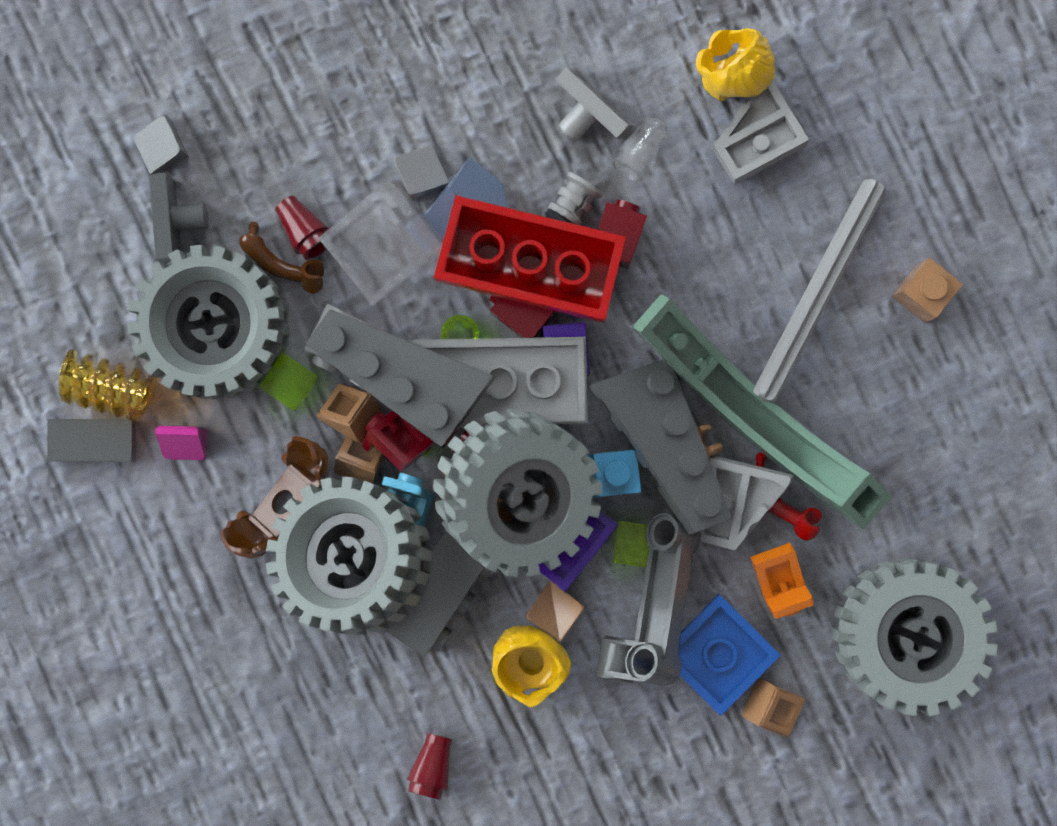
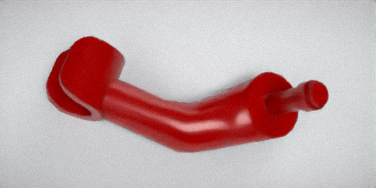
[755,452,822,540]

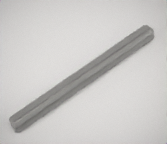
[754,178,886,403]

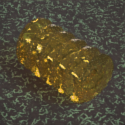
[58,349,157,422]

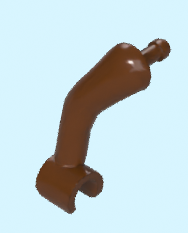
[239,222,324,294]

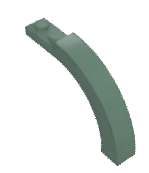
[632,294,892,530]

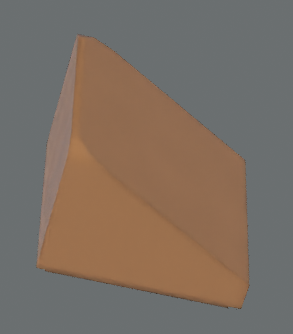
[316,384,381,443]
[334,436,385,484]
[742,678,806,738]

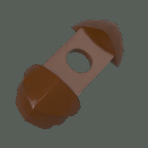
[220,436,328,559]

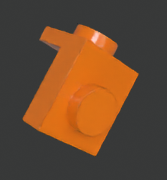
[750,542,814,619]

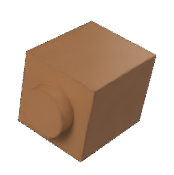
[891,257,963,322]

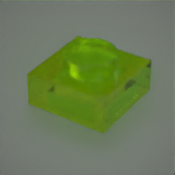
[259,353,320,411]

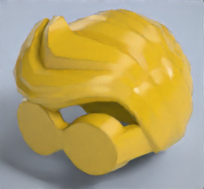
[696,28,776,101]
[492,625,571,707]

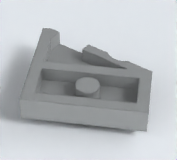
[700,456,794,550]

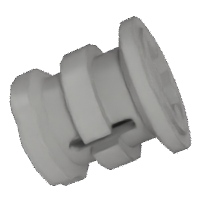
[548,172,603,226]

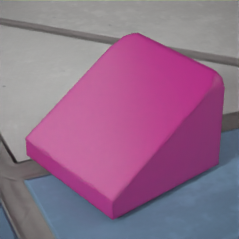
[155,426,207,460]

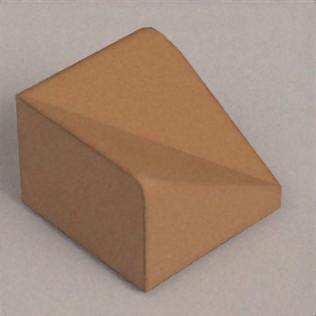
[525,581,585,642]

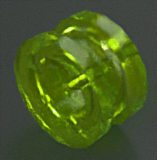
[441,315,479,339]

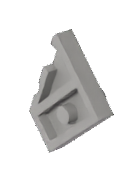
[713,81,809,185]

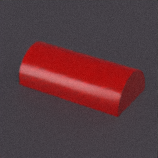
[433,195,626,323]

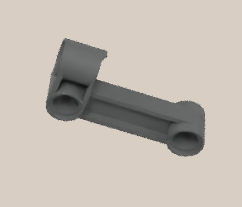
[596,513,701,686]

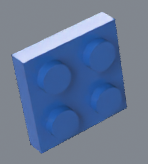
[678,594,781,716]

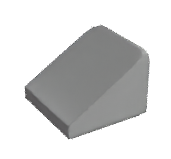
[392,145,449,201]

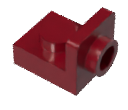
[362,410,434,473]

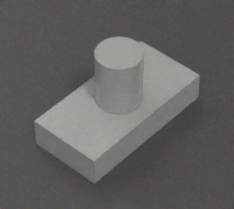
[555,67,633,142]

